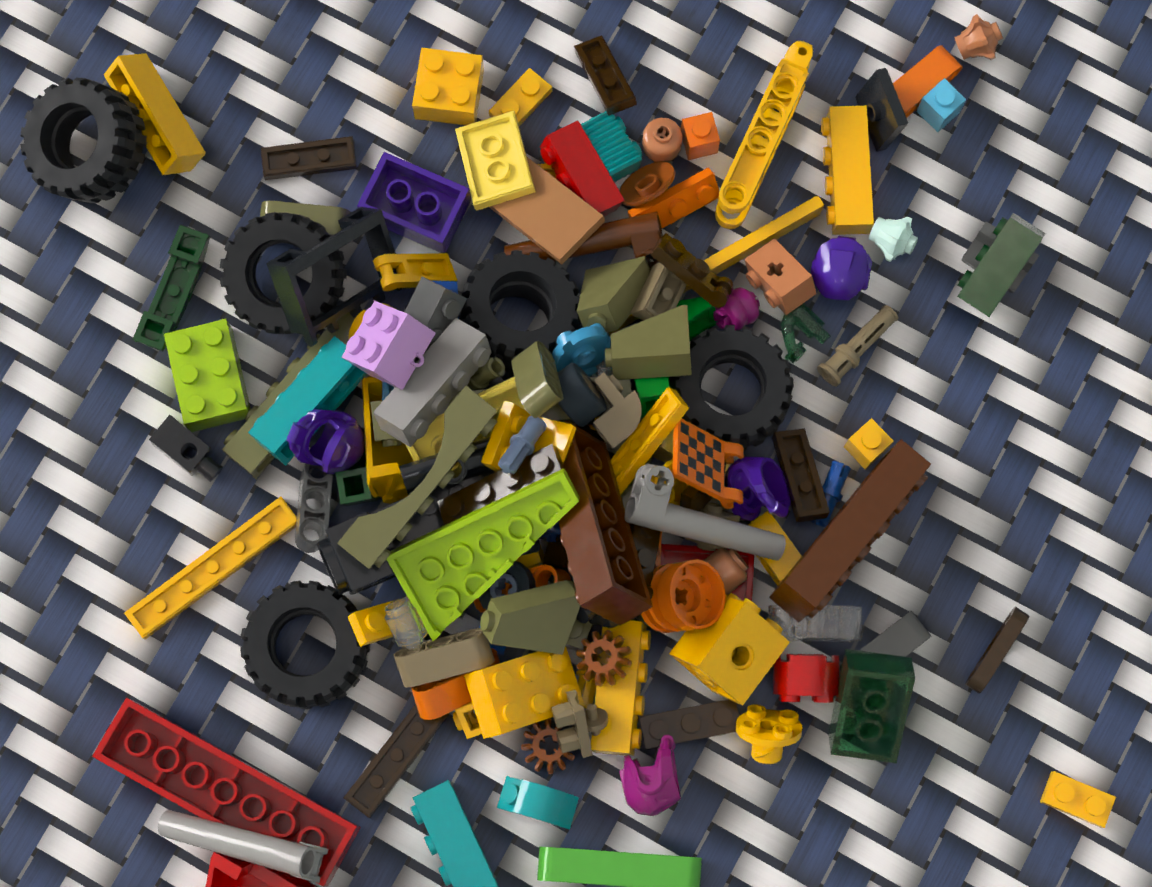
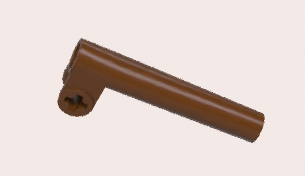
[504,212,663,270]

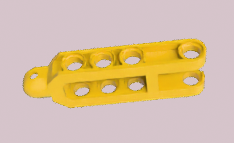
[715,41,813,229]

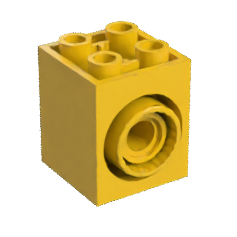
[669,593,790,706]

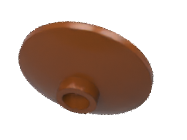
[619,161,675,206]

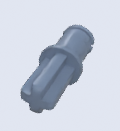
[498,416,547,474]

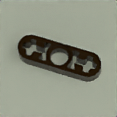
[965,606,1030,694]

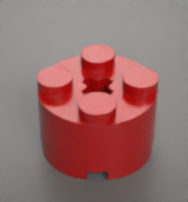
[773,654,839,703]

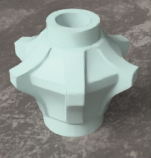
[869,217,918,262]

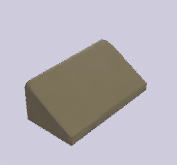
[631,263,687,321]

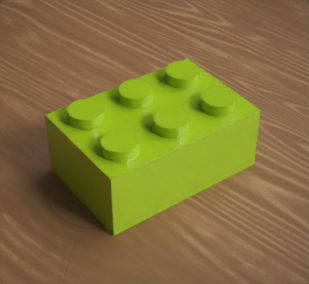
[164,319,251,432]

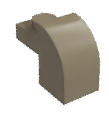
[591,372,641,449]

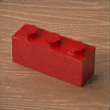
[539,120,625,217]

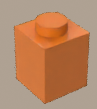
[681,112,720,160]

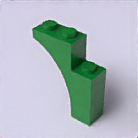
[632,297,716,418]

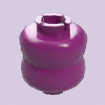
[713,287,760,331]

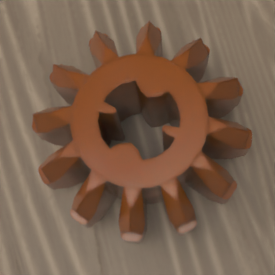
[576,630,632,687]
[521,718,575,774]

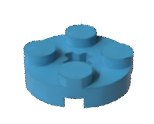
[552,323,611,377]

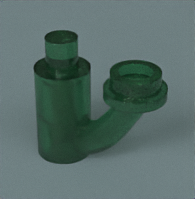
[781,303,831,364]

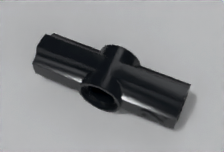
[399,437,490,495]

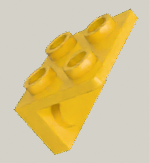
[481,401,576,472]

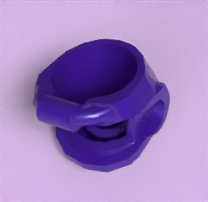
[811,236,872,300]
[286,409,365,474]
[724,456,791,522]

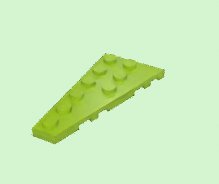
[387,468,580,641]

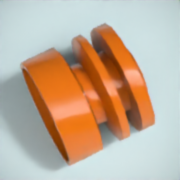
[641,559,726,633]

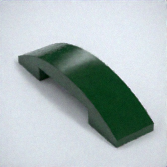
[132,225,210,352]

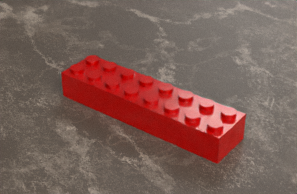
[92,698,361,887]

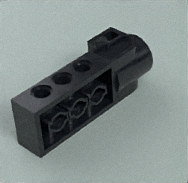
[317,469,495,595]

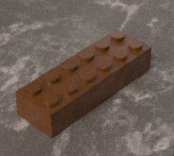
[558,421,653,626]
[769,439,931,623]

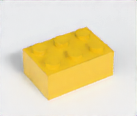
[464,647,585,739]

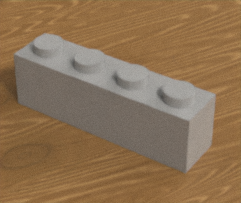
[373,318,492,447]

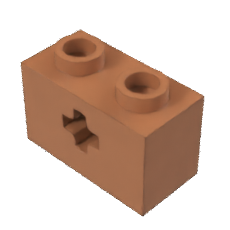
[744,238,817,315]

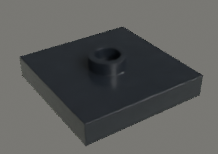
[855,68,908,152]

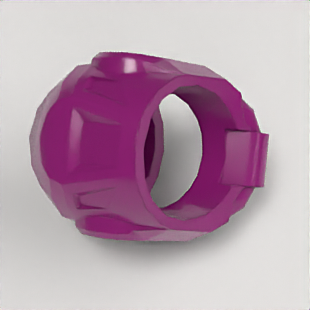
[619,735,681,816]

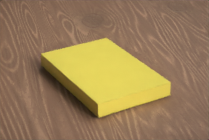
[455,111,536,211]

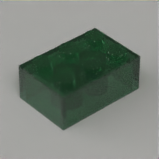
[828,649,915,763]

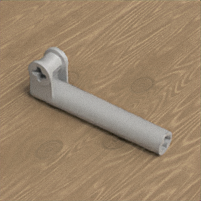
[625,464,786,561]
[158,810,329,883]

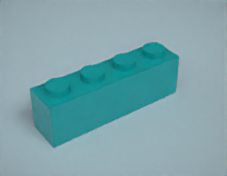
[248,336,367,466]
[410,780,499,887]

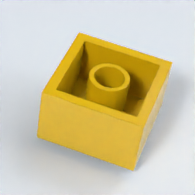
[412,48,484,125]

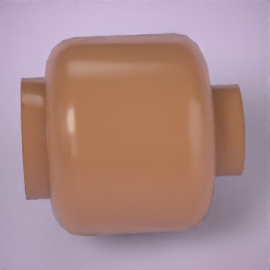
[642,117,683,162]
[703,548,749,596]

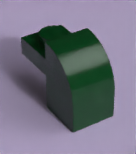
[336,448,380,506]

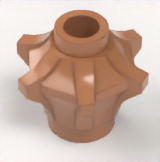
[954,14,1003,60]

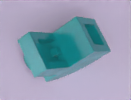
[497,776,579,830]

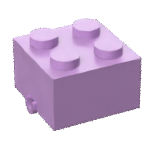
[342,301,436,390]

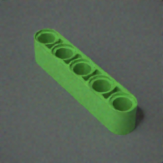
[537,847,702,887]

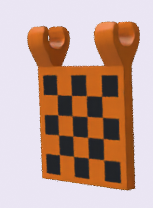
[672,418,744,509]

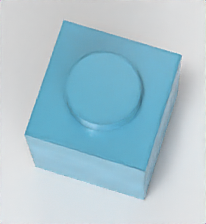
[916,78,966,132]

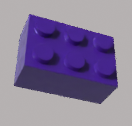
[357,152,471,253]

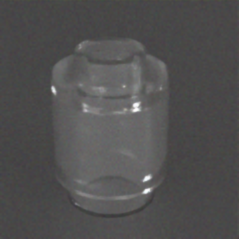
[385,597,428,649]

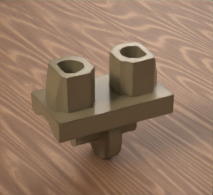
[551,690,609,758]

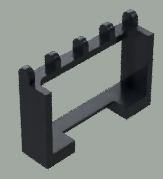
[266,207,404,347]

